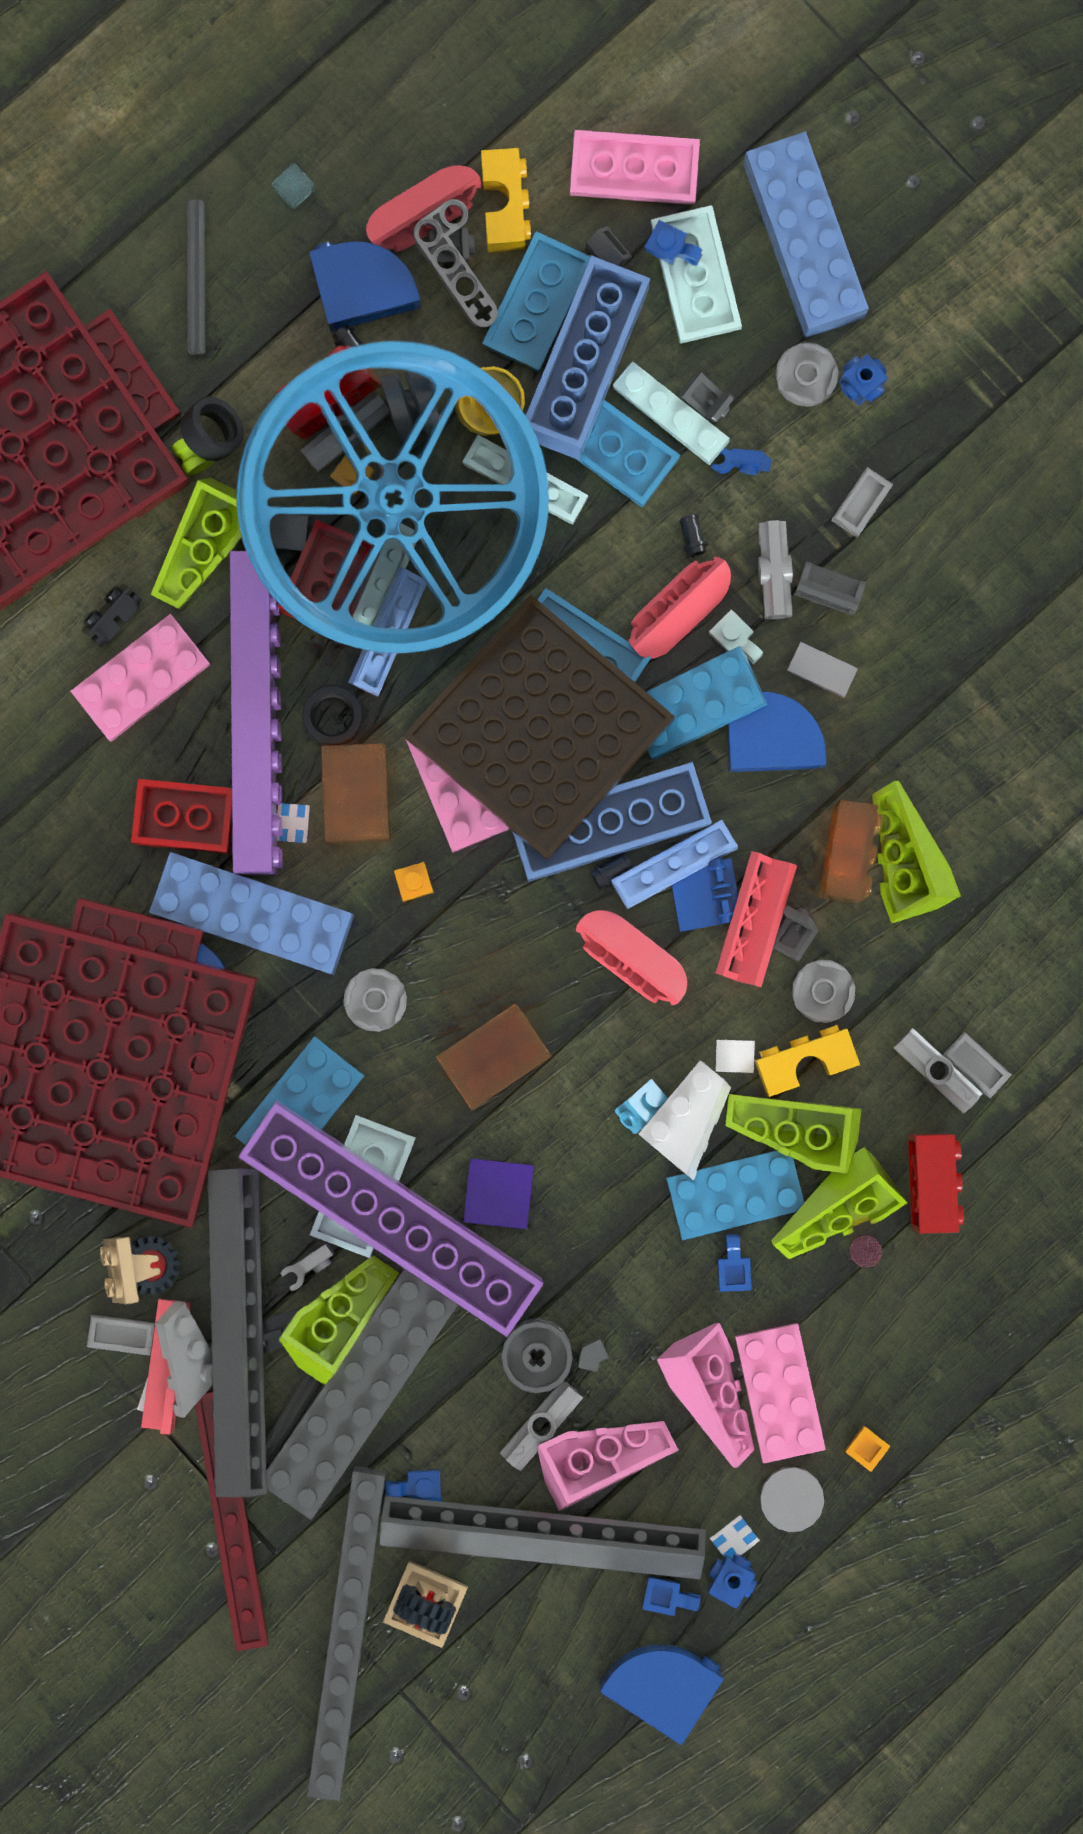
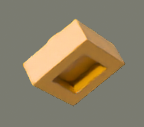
[330,455,374,497]
[394,862,434,902]
[844,1425,890,1472]

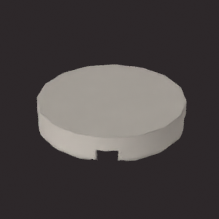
[775,342,839,407]
[791,960,855,1023]
[344,968,407,1032]
[760,1467,824,1532]

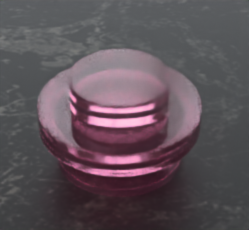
[850,1235,882,1268]

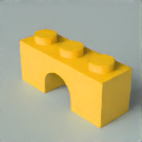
[481,148,531,253]
[754,1025,860,1097]

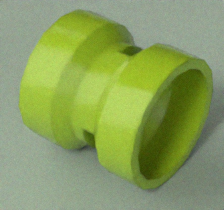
[171,438,214,477]

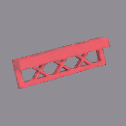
[716,851,797,987]
[141,1298,192,1435]

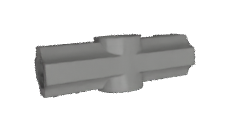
[300,390,391,473]
[758,520,793,619]
[893,1028,983,1114]
[500,1380,584,1471]

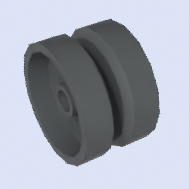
[379,371,443,444]
[501,1318,573,1393]

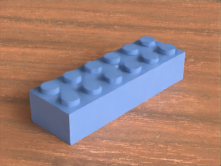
[743,131,869,338]
[526,256,650,460]
[512,762,712,882]
[149,852,354,975]

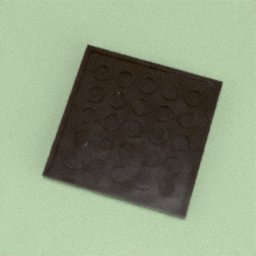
[403,595,675,861]

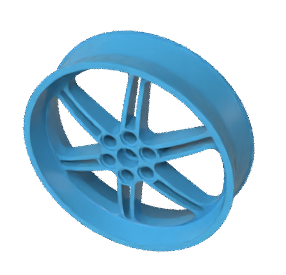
[237,341,549,653]

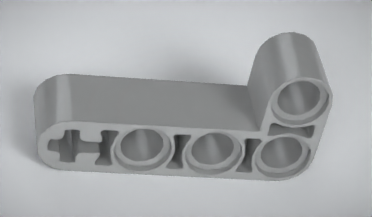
[413,199,498,328]

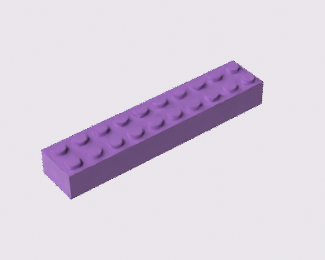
[230,551,283,876]
[238,1100,544,1337]

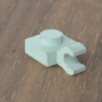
[709,609,763,665]

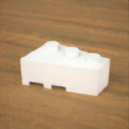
[639,1060,731,1181]

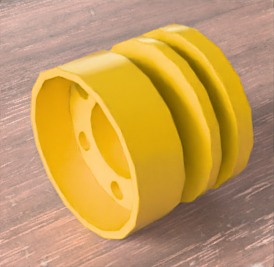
[455,366,525,436]

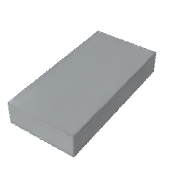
[831,467,893,538]
[787,642,858,698]
[942,1032,1012,1098]
[87,1314,155,1356]

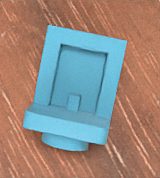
[615,1079,668,1134]

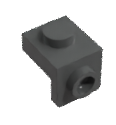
[428,228,475,263]
[677,372,734,422]
[773,906,819,962]

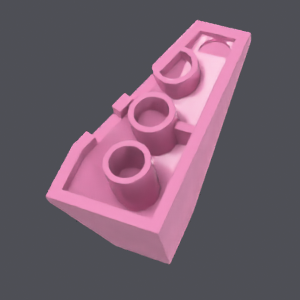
[657,1323,755,1468]
[537,1421,678,1511]

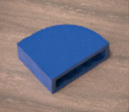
[309,241,421,332]
[727,692,826,772]
[599,1644,724,1745]

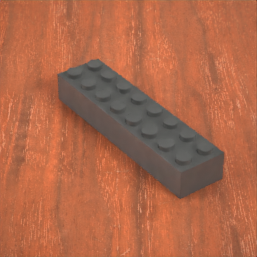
[266,1269,458,1520]

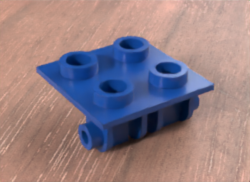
[672,858,738,932]

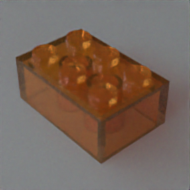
[321,743,391,845]
[819,799,882,904]
[436,1003,552,1110]

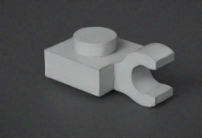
[280,1243,335,1290]

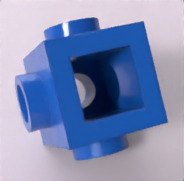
[839,354,888,406]
[707,1553,757,1609]

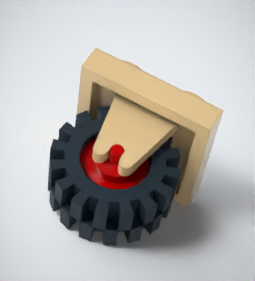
[100,1236,180,1304]
[383,1560,468,1648]

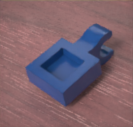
[644,220,703,267]
[711,448,772,475]
[717,1234,752,1292]
[386,1469,441,1502]
[643,1575,701,1616]

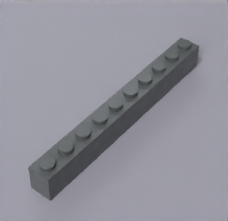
[207,1169,267,1497]
[307,1466,387,1801]
[380,1496,706,1579]

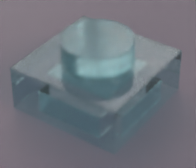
[271,163,316,210]

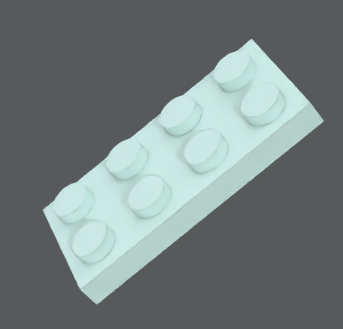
[651,205,742,344]
[310,1115,416,1258]

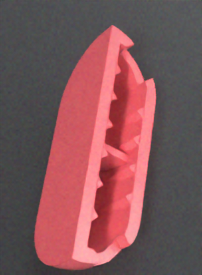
[366,165,481,252]
[628,557,731,658]
[576,910,687,1005]

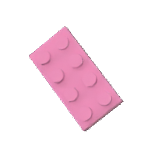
[570,130,700,205]
[71,614,210,742]
[406,740,509,853]
[735,1323,826,1463]

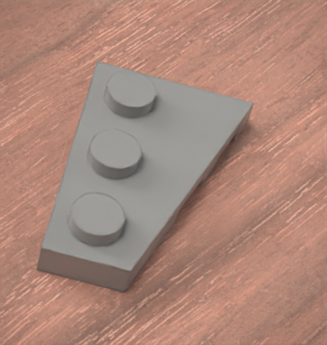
[155,1301,213,1418]

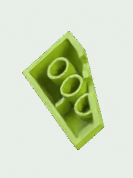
[151,478,242,609]
[872,781,961,923]
[725,1094,861,1173]
[771,1147,908,1259]
[279,1255,399,1385]

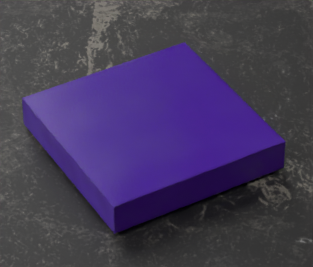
[463,1158,534,1229]

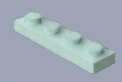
[612,361,730,465]
[462,435,588,525]
[349,523,417,626]

